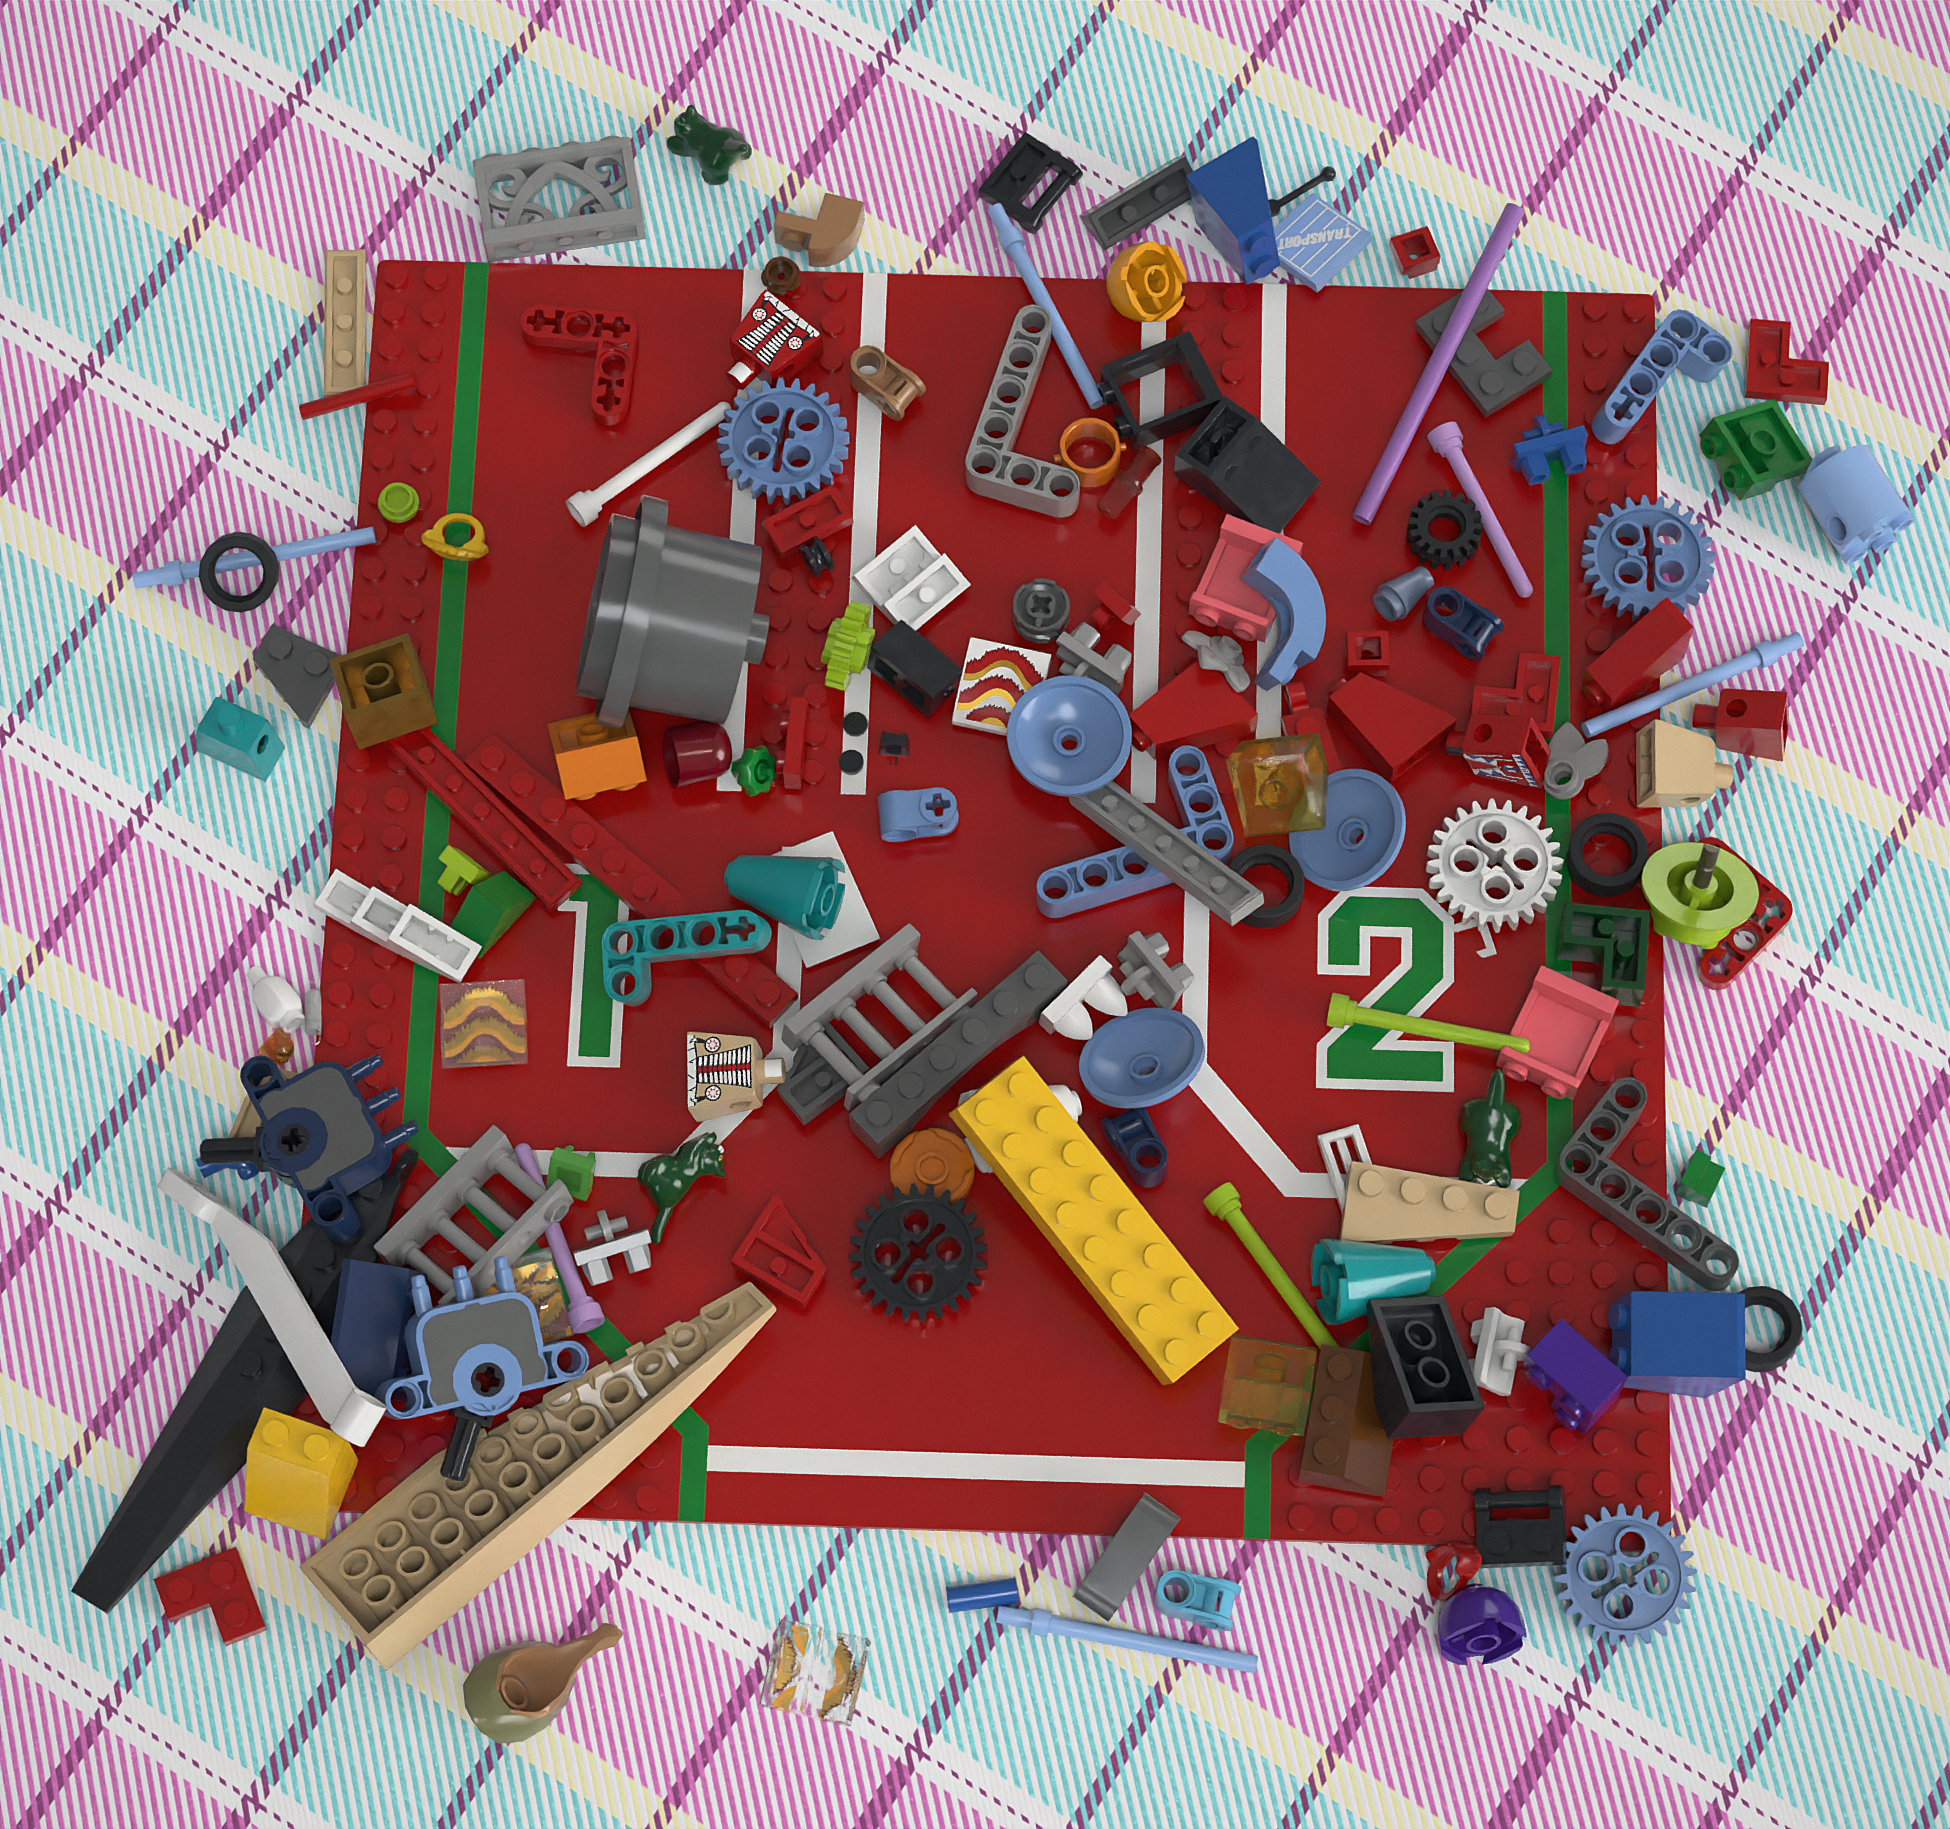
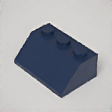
[331,1258,429,1403]

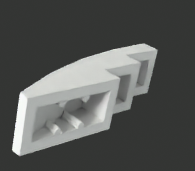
[313,869,482,983]

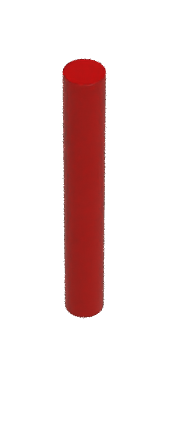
[299,372,418,420]

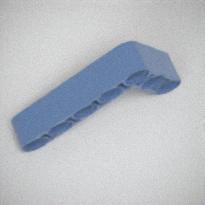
[1036,746,1234,918]

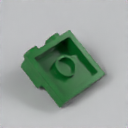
[1699,399,1812,501]

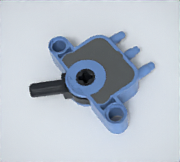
[375,1256,589,1481]

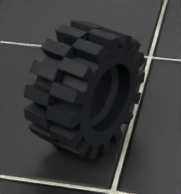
[1407,490,1483,570]

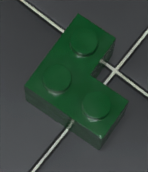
[1557,902,1650,1007]

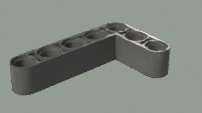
[1555,1077,1739,1291]

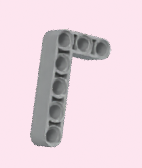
[965,304,1080,518]

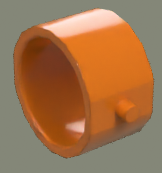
[1053,418,1127,487]

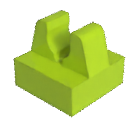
[437,845,492,896]

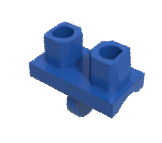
[1510,414,1588,485]

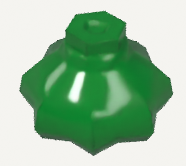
[731,745,776,797]

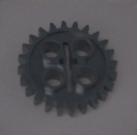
[848,1183,988,1324]

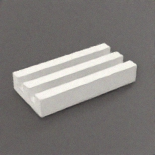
[1317,1124,1372,1213]

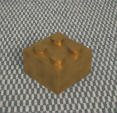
[330,633,438,750]

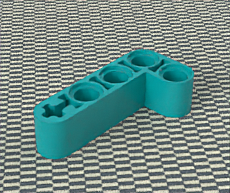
[601,910,772,1006]

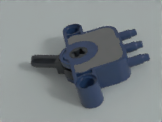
[199,1054,419,1241]

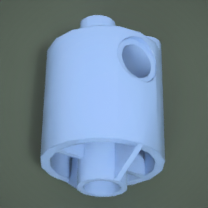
[1798,444,1915,565]

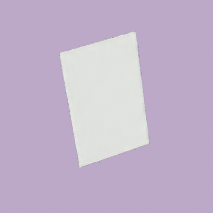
[771,831,880,968]

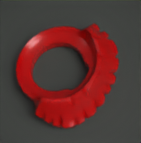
[1425,1541,1482,1602]

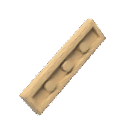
[324,249,366,397]

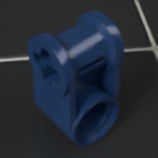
[1423,586,1504,661]
[1100,1107,1168,1187]

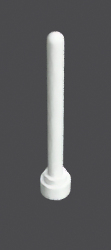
[565,402,732,527]

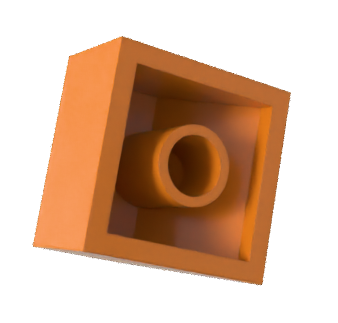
[547,708,647,800]

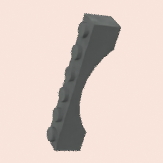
[849,950,1067,1159]

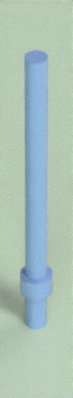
[987,203,1103,409]
[133,527,377,589]
[1582,632,1804,738]
[996,1605,1258,1674]

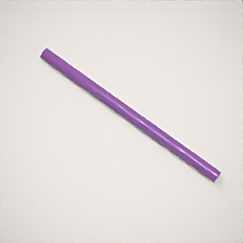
[1352,203,1525,525]

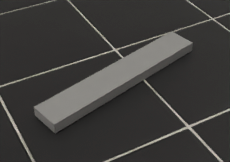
[1068,781,1264,926]

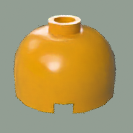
[1106,241,1187,322]

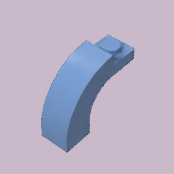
[1241,537,1326,691]

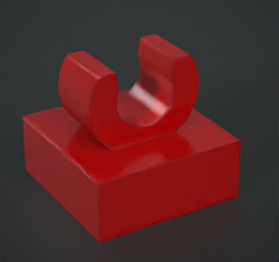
[1089,581,1141,632]

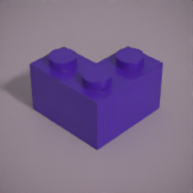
[1523,1318,1628,1435]

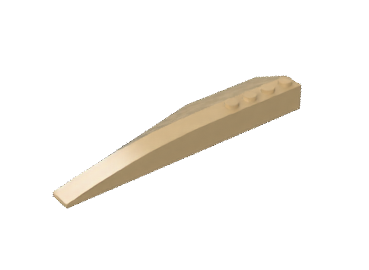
[299,1282,777,1671]

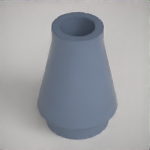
[1373,566,1434,621]

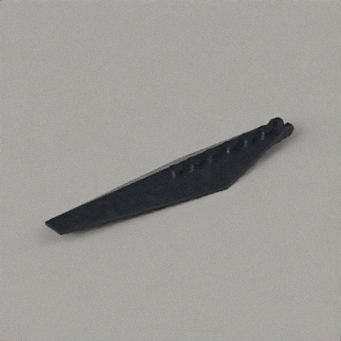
[71,1147,419,1615]

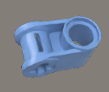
[877,787,959,842]

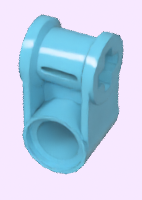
[1154,1570,1241,1631]

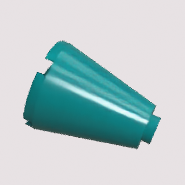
[724,855,845,940]
[1311,1238,1436,1325]

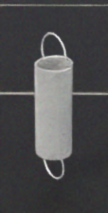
[305,981,321,1044]

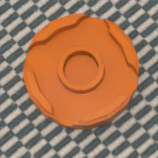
[890,1128,974,1206]

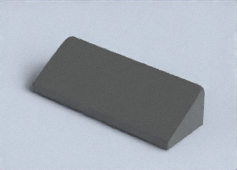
[1079,156,1193,250]

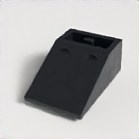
[1174,396,1321,534]

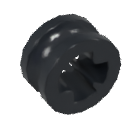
[798,537,834,578]

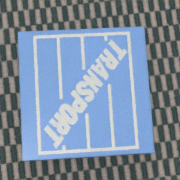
[1274,193,1372,292]

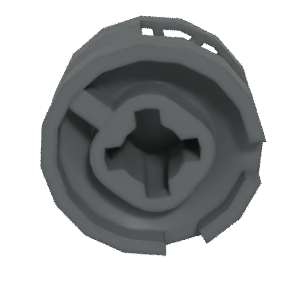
[1013,578,1070,644]

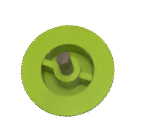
[1641,842,1759,949]

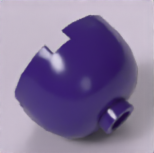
[1437,1583,1527,1665]

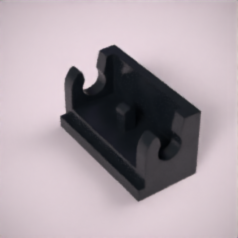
[867,619,963,718]

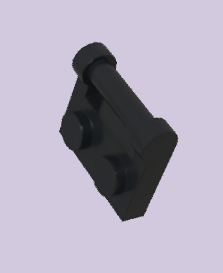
[979,132,1083,234]
[1474,1484,1567,1569]

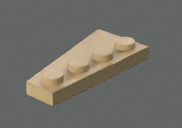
[1339,1161,1520,1244]

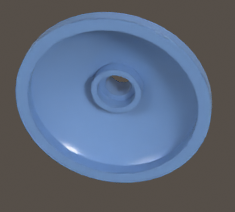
[1007,675,1132,797]
[1289,769,1406,891]
[1079,1008,1205,1108]

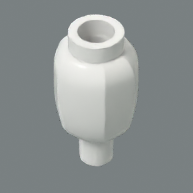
[246,965,305,1033]

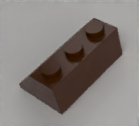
[1298,1344,1394,1497]

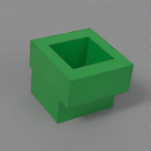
[1675,1150,1725,1208]

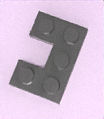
[1415,288,1552,418]

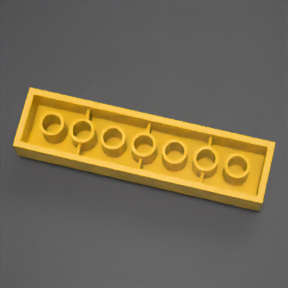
[949,1056,1239,1385]

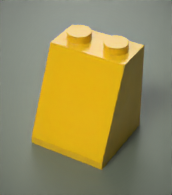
[244,1407,359,1541]

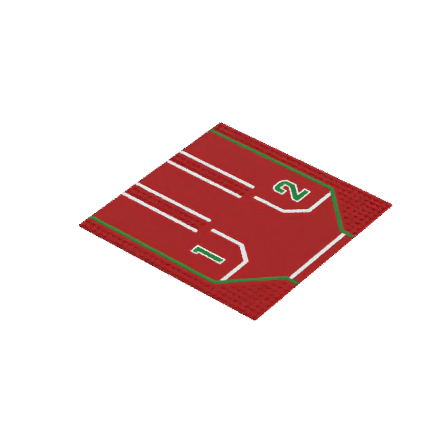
[290,260,1671,1553]

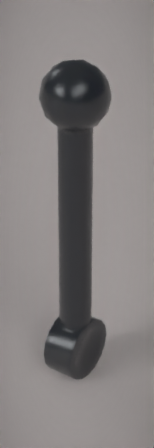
[1269,166,1336,217]

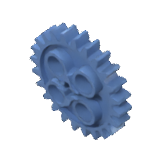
[717,378,850,505]
[1580,495,1716,623]
[1553,1504,1697,1647]

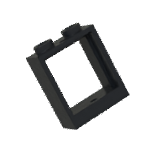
[1097,331,1223,451]

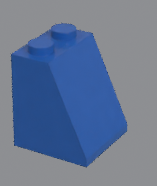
[1186,136,1280,285]
[1608,1291,1746,1398]

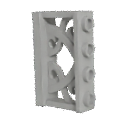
[472,136,646,263]

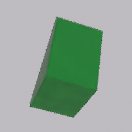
[450,871,536,959]

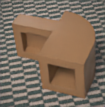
[774,193,865,267]

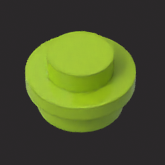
[378,483,419,523]

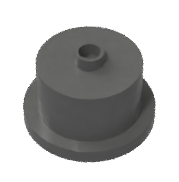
[575,495,770,730]

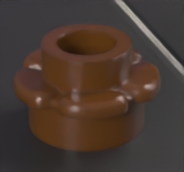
[761,256,801,295]

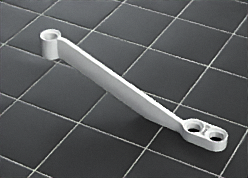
[157,1167,387,1447]

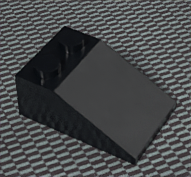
[1366,1296,1485,1439]

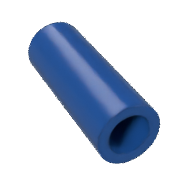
[946,1578,1019,1613]

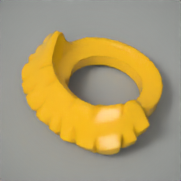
[421,513,489,561]

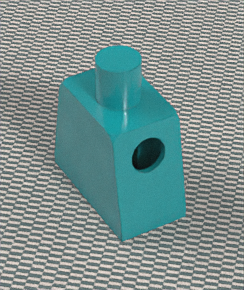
[196,697,285,782]

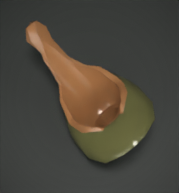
[463,1623,623,1744]

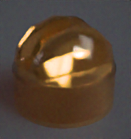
[257,1028,295,1065]

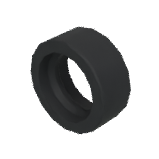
[199,532,279,613]
[1566,813,1648,897]
[1229,845,1304,928]
[1738,1286,1803,1372]

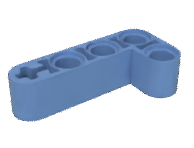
[1591,309,1733,444]

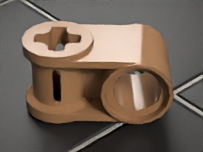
[850,345,926,421]

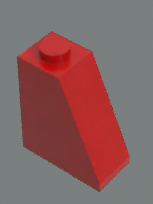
[1581,597,1694,712]
[1128,659,1258,760]
[1326,672,1457,784]

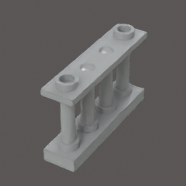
[781,923,978,1111]
[373,1125,574,1305]

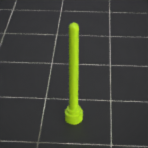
[1327,993,1531,1054]
[1203,1182,1339,1349]

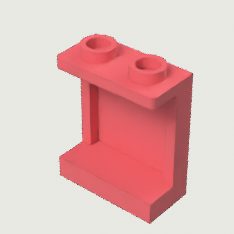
[1189,514,1303,643]
[1496,965,1619,1100]

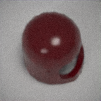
[663,721,732,790]

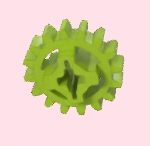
[821,601,875,691]

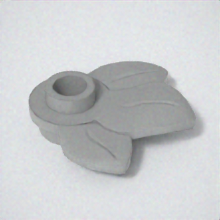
[1181,631,1250,692]
[1543,722,1608,800]

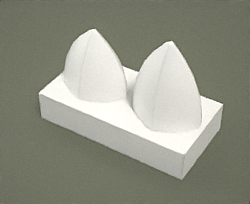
[1039,955,1128,1040]

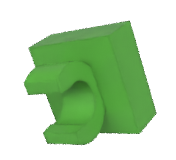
[546,1145,596,1201]

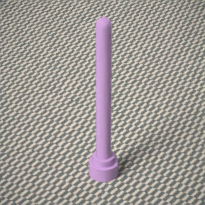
[1427,422,1533,598]
[515,1143,605,1333]

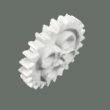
[1426,799,1563,933]

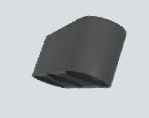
[1072,1492,1181,1622]

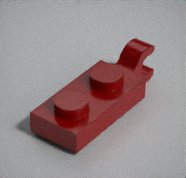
[1281,680,1342,795]

